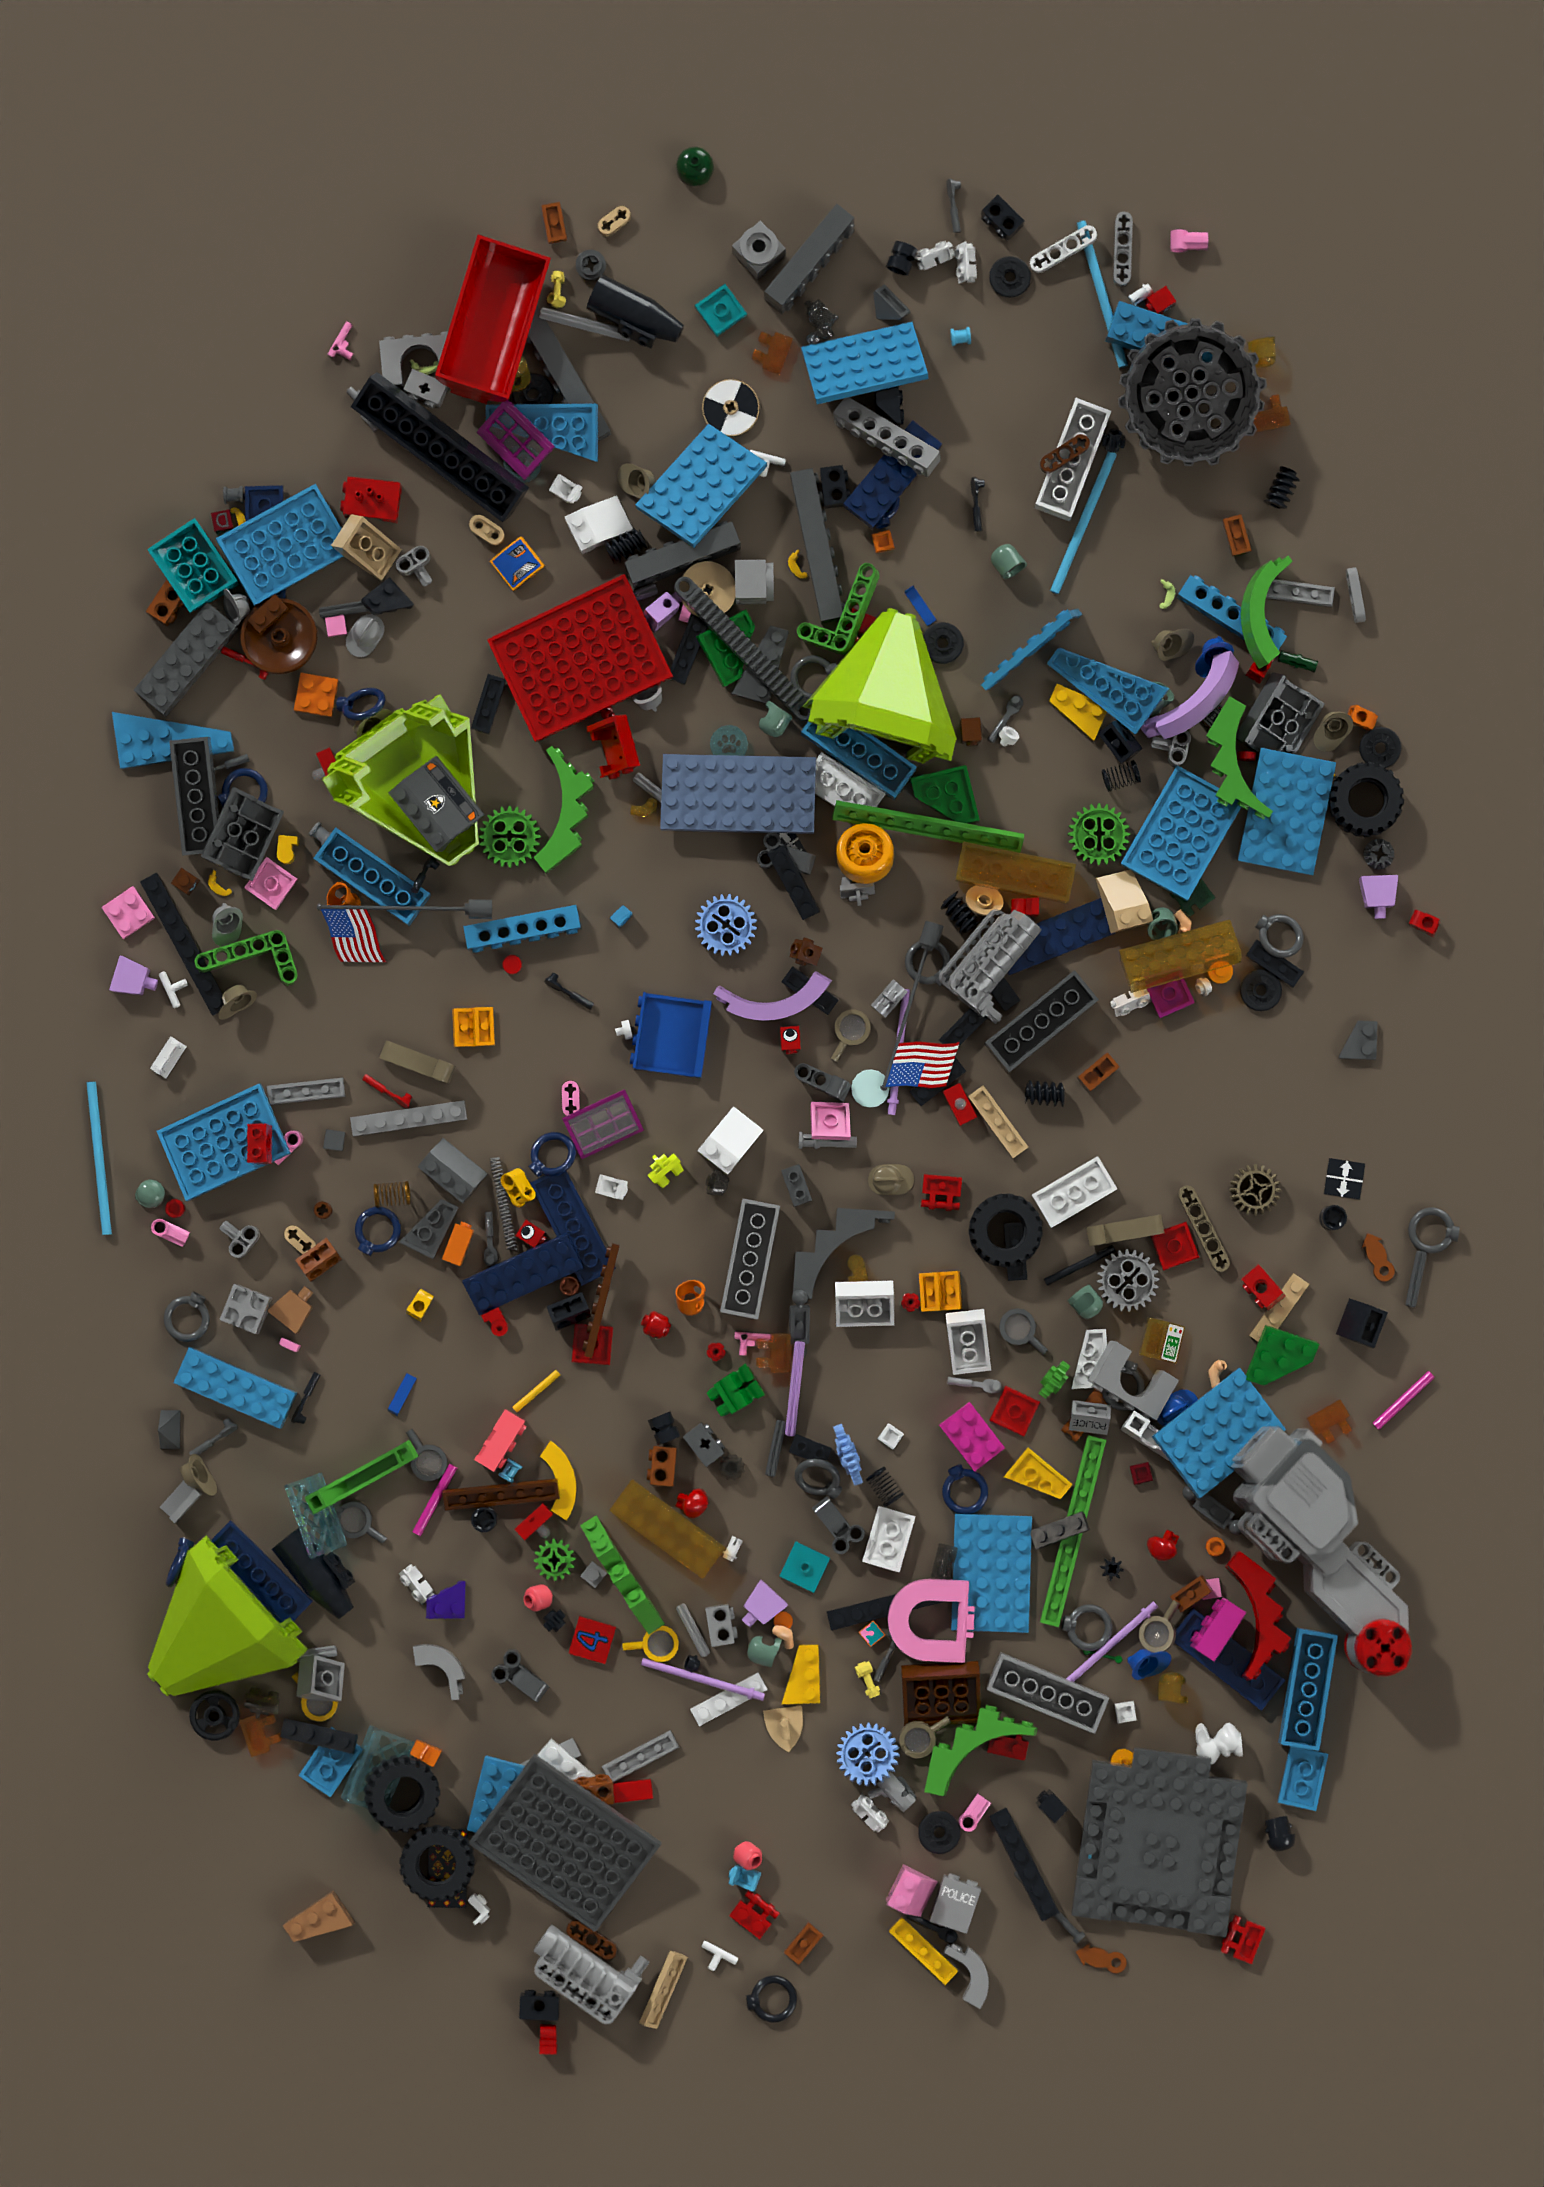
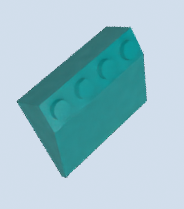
[147,518,240,613]

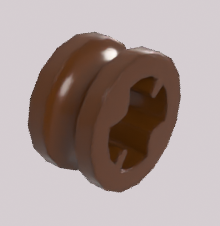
[314,1201,332,1219]

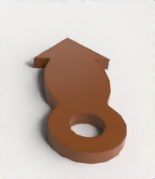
[1361,1233,1395,1281]
[1076,1943,1127,1973]

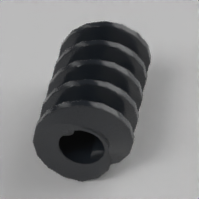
[1264,466,1300,509]
[605,528,648,563]
[941,891,981,934]
[1025,1080,1065,1107]

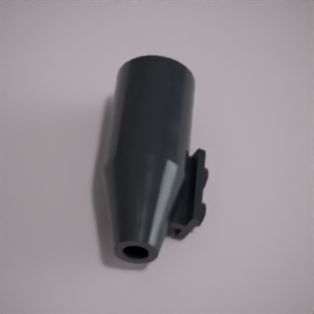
[586,275,684,349]
[271,1526,356,1620]

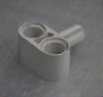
[396,546,432,587]
[1151,730,1191,767]
[219,1221,260,1258]

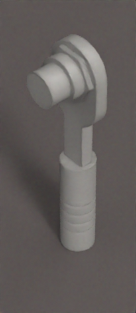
[947,1377,1002,1393]

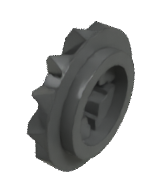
[575,250,606,280]
[1364,839,1394,869]

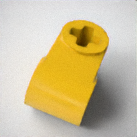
[501,1168,536,1208]

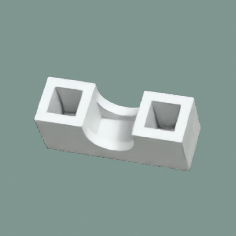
[1120,1411,1169,1461]

